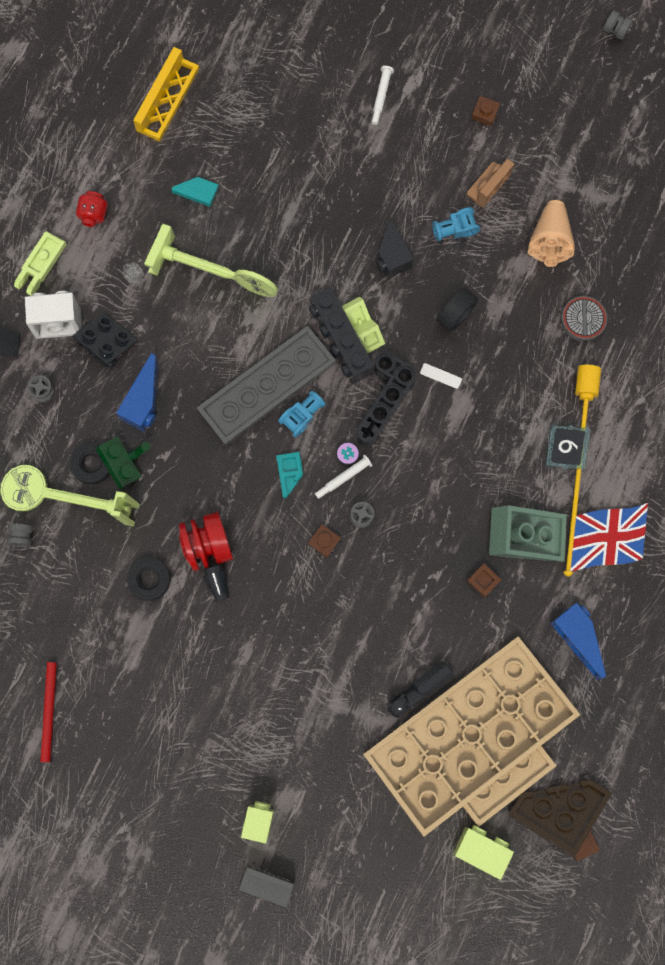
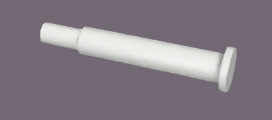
[372,66,394,125]
[314,454,372,499]

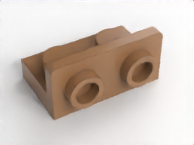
[467,159,514,208]

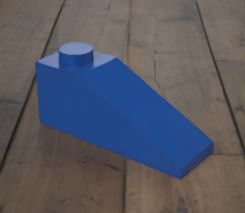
[116,353,158,432]
[550,603,606,680]

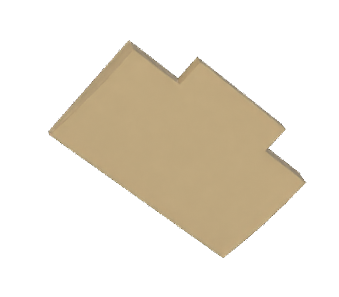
[363,637,580,837]

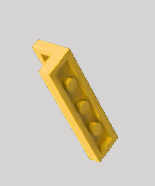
[133,47,199,142]

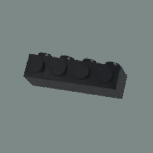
[308,287,374,384]

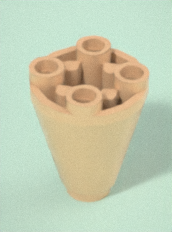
[528,200,575,267]

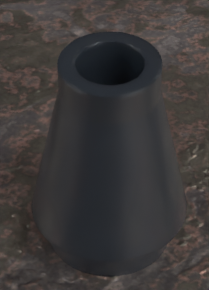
[203,564,229,601]

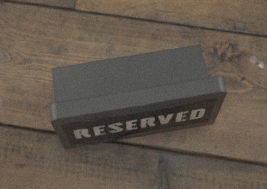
[239,865,295,907]

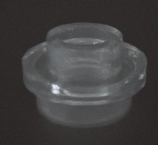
[123,262,144,284]

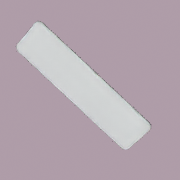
[420,363,462,389]

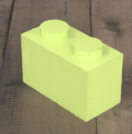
[241,801,274,843]
[453,825,514,880]

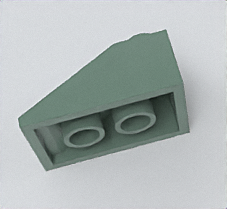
[489,505,567,562]

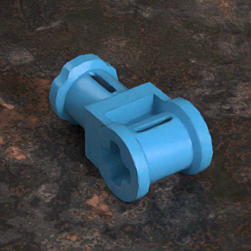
[432,207,481,241]
[278,390,326,438]

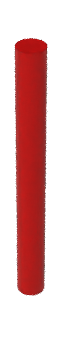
[40,662,57,762]

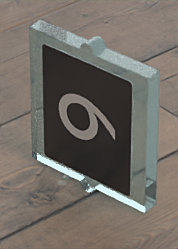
[546,425,591,470]

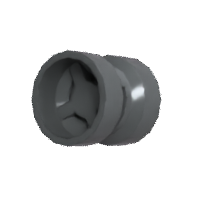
[603,10,633,40]

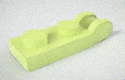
[14,231,67,296]

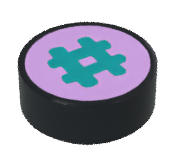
[336,442,360,466]

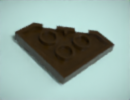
[509,780,612,858]

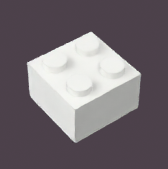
[25,291,82,339]

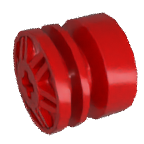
[179,511,233,572]

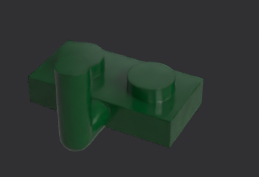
[96,436,150,490]

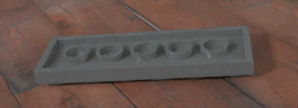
[197,326,336,446]

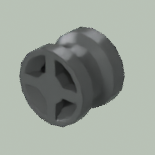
[28,375,55,403]
[350,502,374,528]
[7,524,33,547]

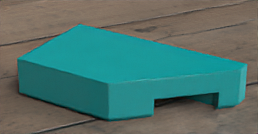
[171,177,219,207]
[276,452,303,499]

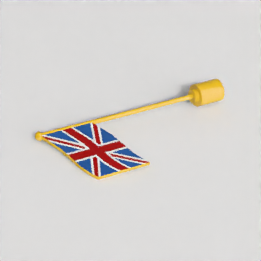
[563,365,648,577]

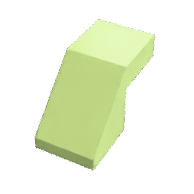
[342,297,385,354]

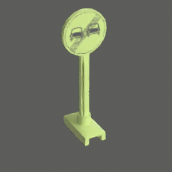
[144,224,278,297]
[0,465,140,527]

